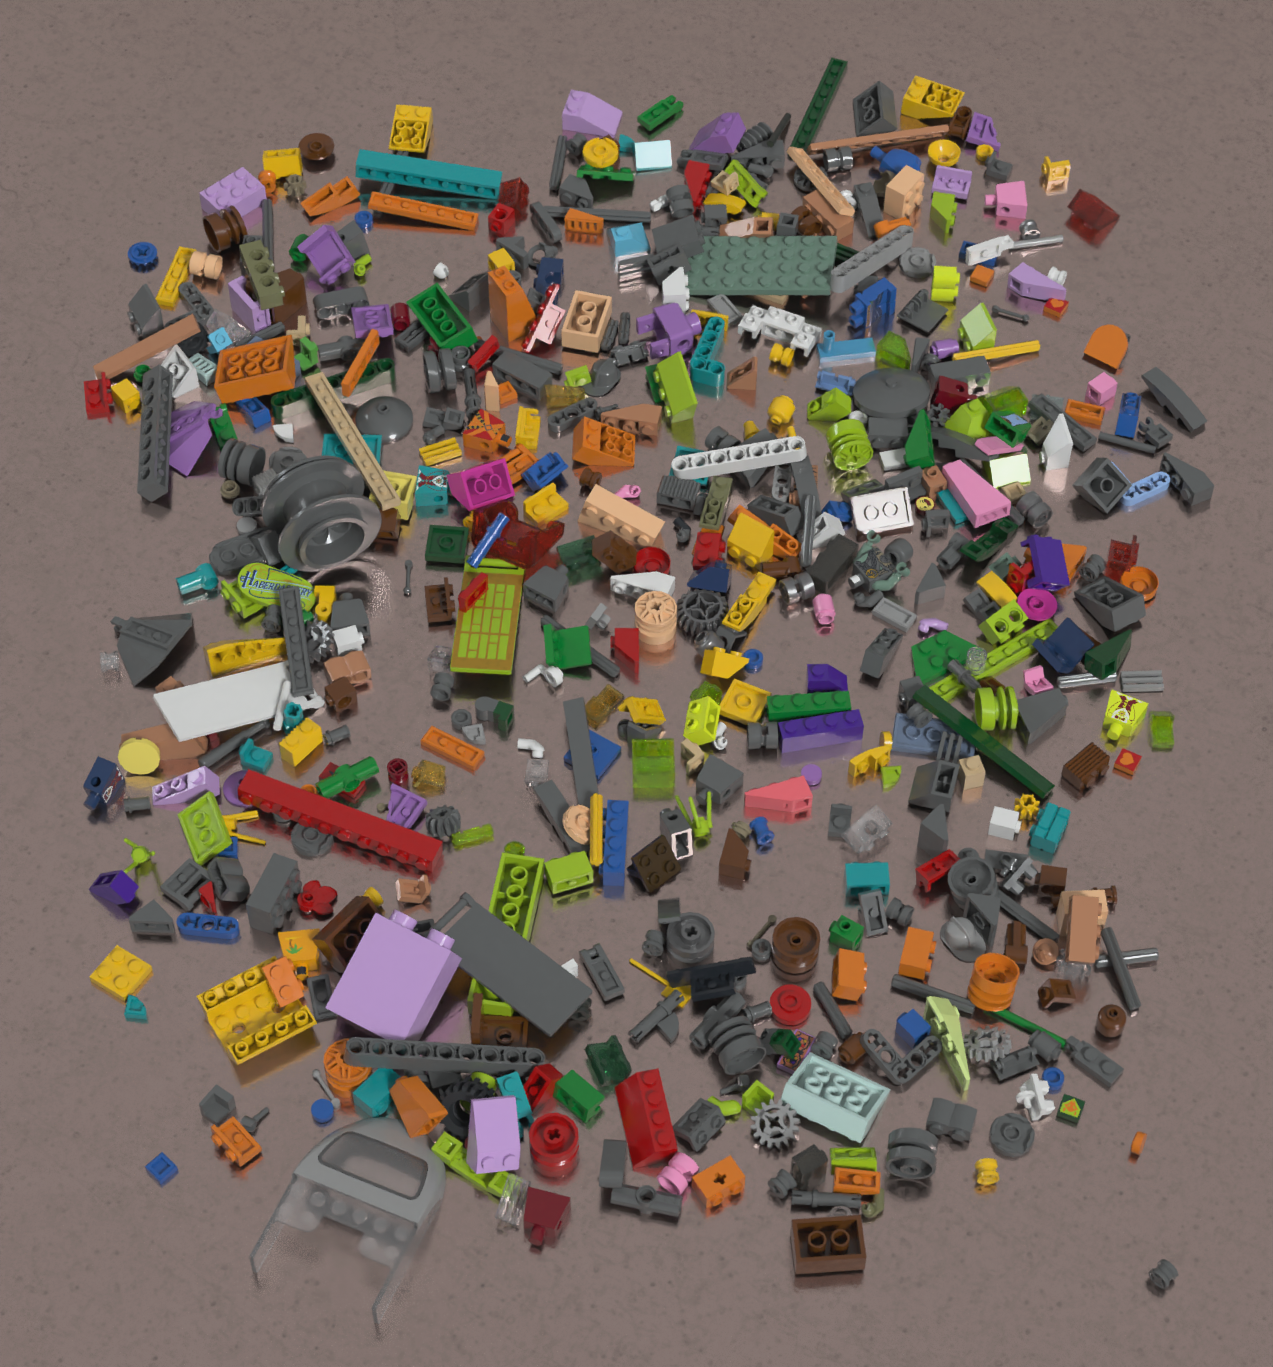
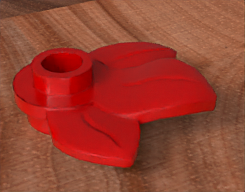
[297,880,338,915]

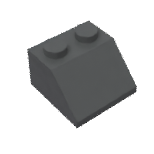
[127,284,164,340]
[1072,458,1132,513]

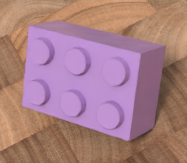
[199,167,267,217]

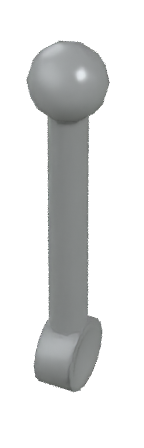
[312,1069,340,1108]

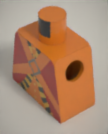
[463,408,512,453]

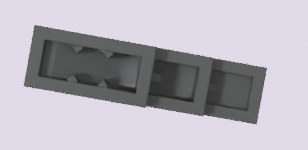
[1141,367,1208,432]
[931,426,999,461]
[533,779,590,854]
[658,897,682,924]

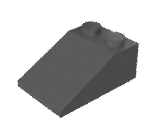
[1074,576,1146,632]

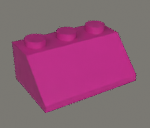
[446,458,515,511]

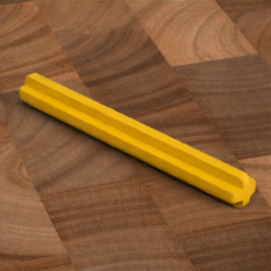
[952,340,1040,361]

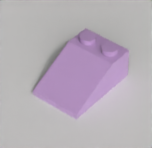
[562,90,623,138]
[466,1095,520,1174]

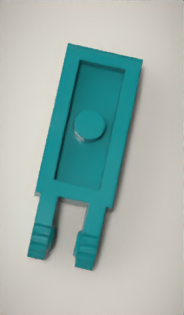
[496,1071,534,1138]

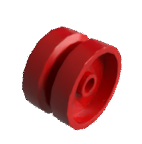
[529,1113,579,1172]

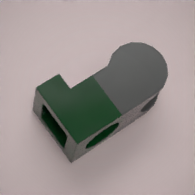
[475,696,514,732]
[760,1028,802,1059]

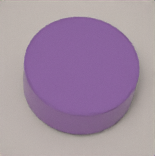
[801,764,822,785]

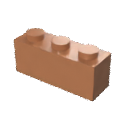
[802,189,854,241]
[1065,895,1102,965]

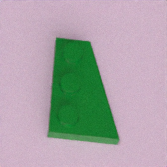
[577,163,636,181]

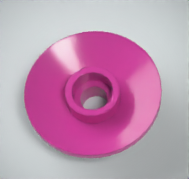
[1017,588,1057,621]

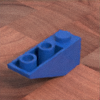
[1115,392,1141,438]

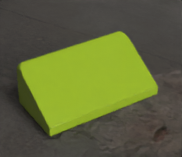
[830,1147,877,1175]

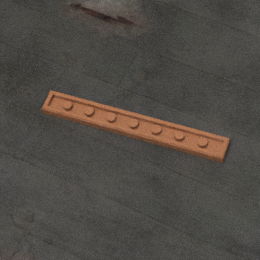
[807,124,949,155]

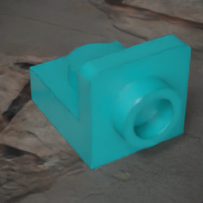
[239,738,273,773]

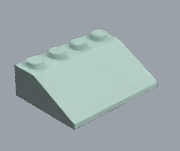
[781,1052,891,1143]

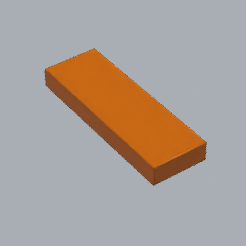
[420,726,485,770]

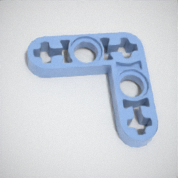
[1111,461,1170,506]

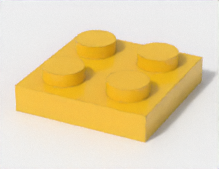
[719,678,772,725]
[90,945,152,1002]

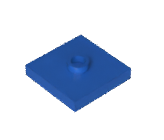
[564,729,621,780]

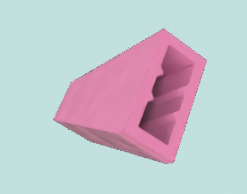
[942,460,1011,528]

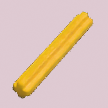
[590,793,603,866]

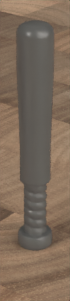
[198,719,270,768]

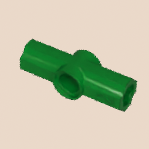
[315,756,379,799]

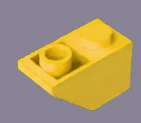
[700,647,749,679]

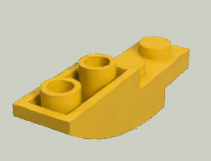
[722,572,776,632]

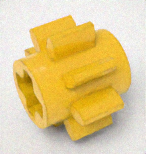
[1014,793,1040,820]

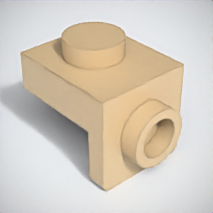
[711,171,739,196]
[286,316,310,346]
[681,738,704,776]

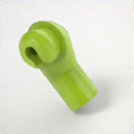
[707,1096,741,1116]

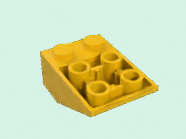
[901,75,965,119]
[389,104,433,153]

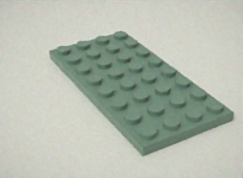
[685,236,838,295]

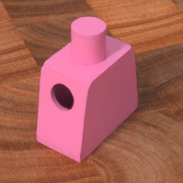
[984,181,1027,219]

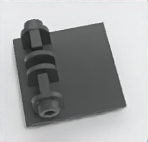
[897,289,948,333]

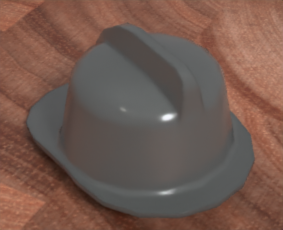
[582,357,621,396]

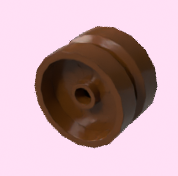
[771,917,821,974]

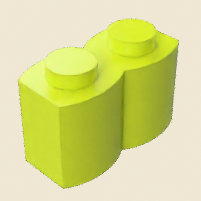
[931,266,960,302]

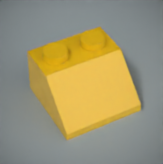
[727,513,774,570]

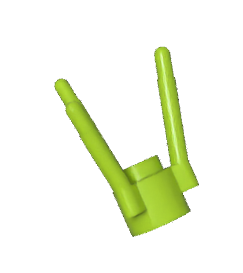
[675,791,713,837]
[124,838,155,873]

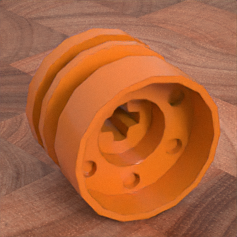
[967,953,1020,1012]
[323,1039,373,1098]

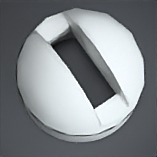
[433,262,449,279]

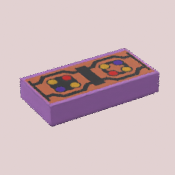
[777,1029,816,1075]

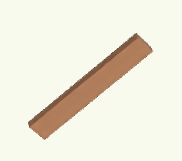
[93,314,201,379]

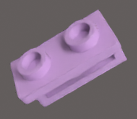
[931,165,972,199]

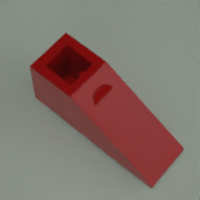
[684,160,712,214]

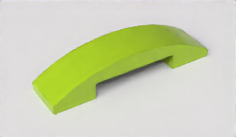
[431,1131,520,1200]

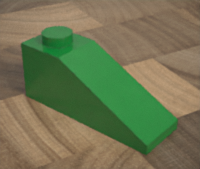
[903,409,935,470]

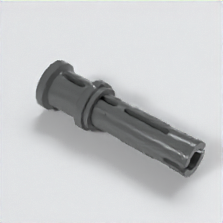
[463,368,482,420]

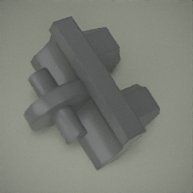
[999,857,1038,895]

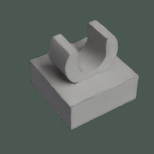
[585,603,611,630]

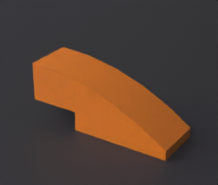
[300,176,360,216]

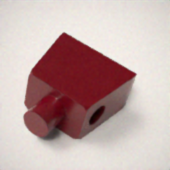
[930,376,977,415]
[523,1187,571,1245]

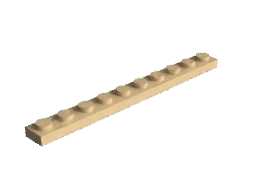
[305,372,401,511]

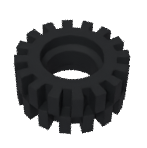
[176,322,210,357]

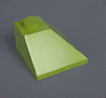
[943,398,995,440]

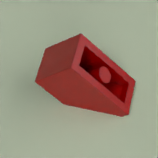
[610,628,639,673]
[523,1063,564,1115]

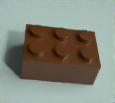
[312,896,384,973]
[790,1215,866,1274]

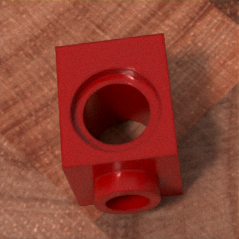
[488,203,515,235]

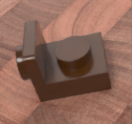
[1038,978,1076,1008]

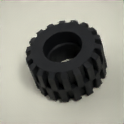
[439,1077,497,1140]

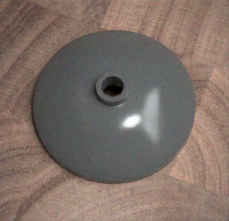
[355,396,413,442]

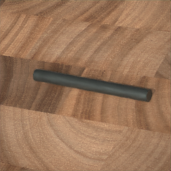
[767,113,791,148]

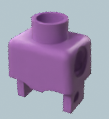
[636,303,702,360]

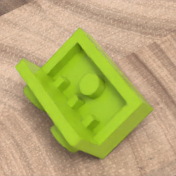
[220,580,264,618]

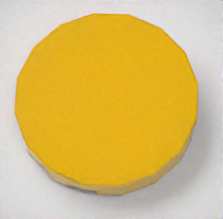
[583,137,619,168]

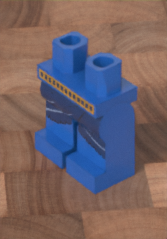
[848,277,897,328]

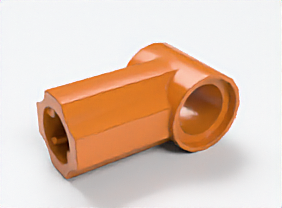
[873,217,911,240]

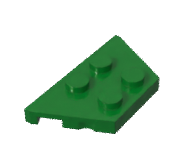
[911,630,983,685]

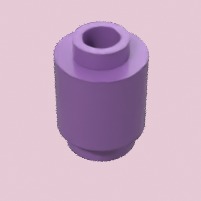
[929,338,959,359]

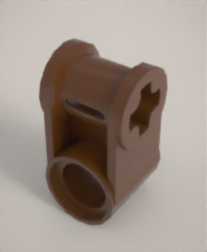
[947,106,972,140]

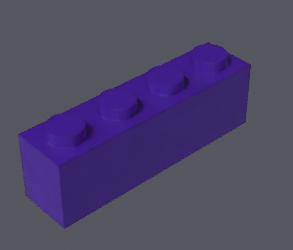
[778,709,864,753]

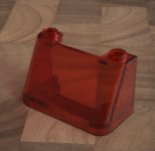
[471,499,565,569]

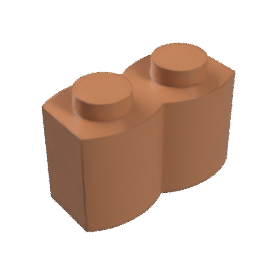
[324,651,371,684]

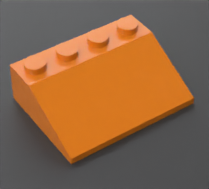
[214,335,296,404]

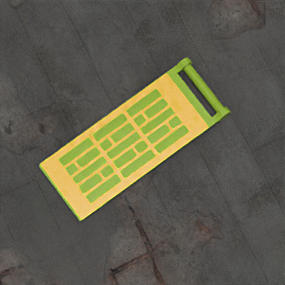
[450,555,525,675]

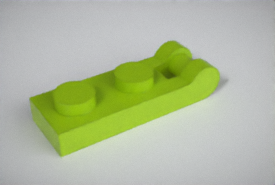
[724,159,768,208]

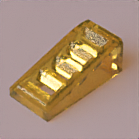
[545,385,585,408]

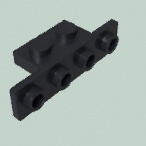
[666,957,756,1002]

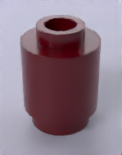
[390,302,410,331]

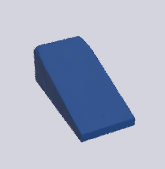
[235,397,271,428]

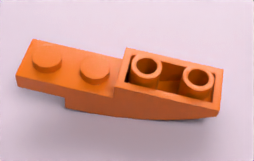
[727,504,802,558]

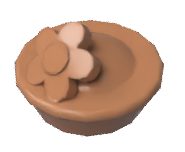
[1032,938,1059,965]

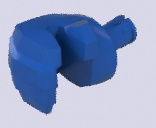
[870,146,922,175]

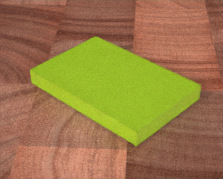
[177,791,232,866]

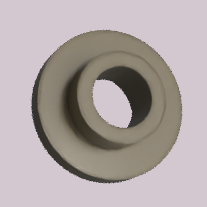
[220,480,240,499]
[731,821,751,839]

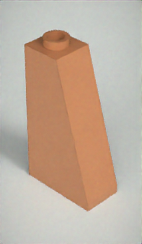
[119,723,208,760]

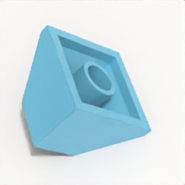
[606,222,651,257]

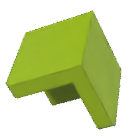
[742,1080,774,1117]

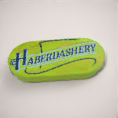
[237,563,316,612]

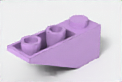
[1007,262,1066,301]
[152,766,220,806]

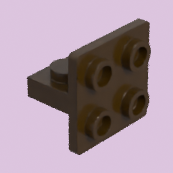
[626,835,681,893]

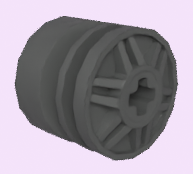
[218,438,266,486]
[708,1016,766,1075]

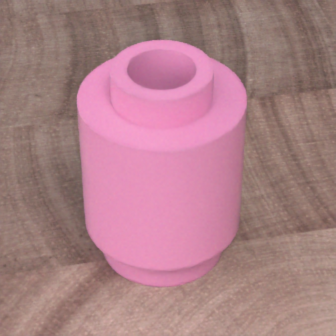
[812,593,835,624]

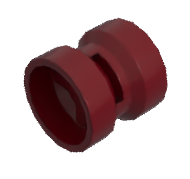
[387,758,409,787]

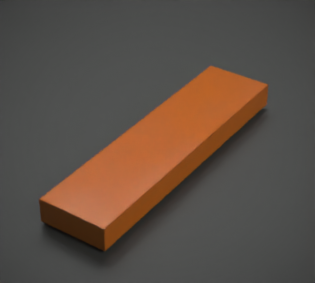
[341,329,380,397]

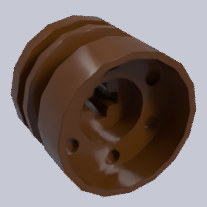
[202,205,248,253]

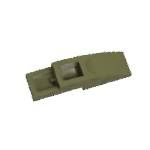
[699,476,733,530]

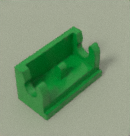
[553,1069,605,1123]

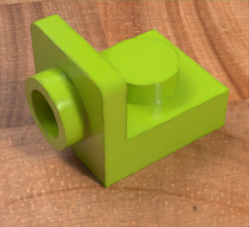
[564,365,592,397]

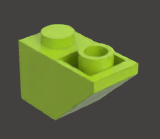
[930,191,958,233]
[807,387,851,421]

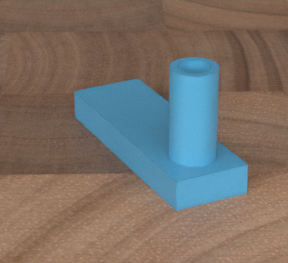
[817,330,876,363]

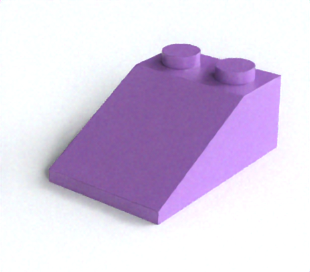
[688,112,746,153]

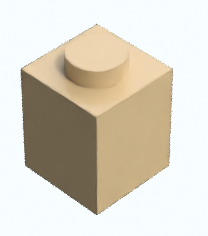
[958,755,986,790]

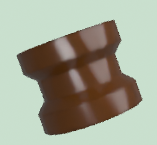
[579,467,602,490]

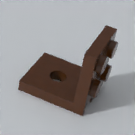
[470,993,529,1048]

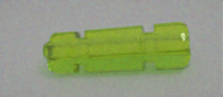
[452,824,494,846]

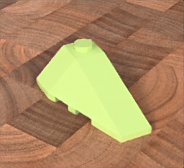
[923,996,970,1091]

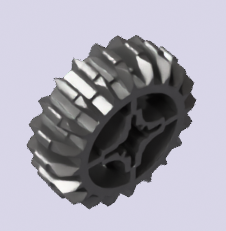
[676,588,729,636]

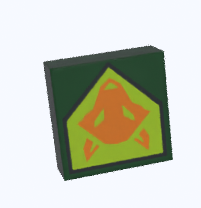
[1056,1094,1085,1123]

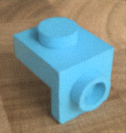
[206,327,232,355]

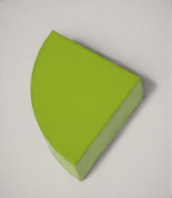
[880,766,901,788]

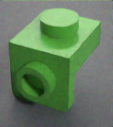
[294,336,318,371]

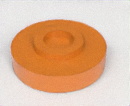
[1120,566,1159,601]

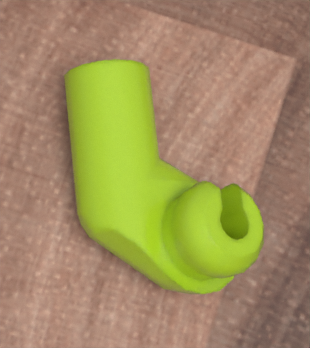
[353,254,372,276]

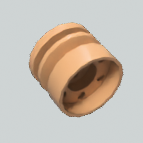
[634,591,677,645]

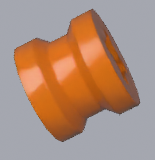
[258,170,276,193]

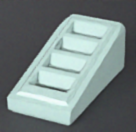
[189,353,217,386]

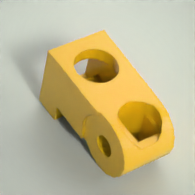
[314,586,336,625]

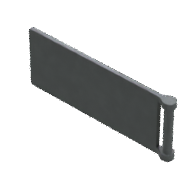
[421,892,593,1036]

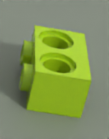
[978,599,1028,645]

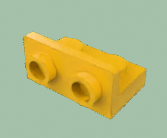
[523,483,569,528]
[618,696,666,725]

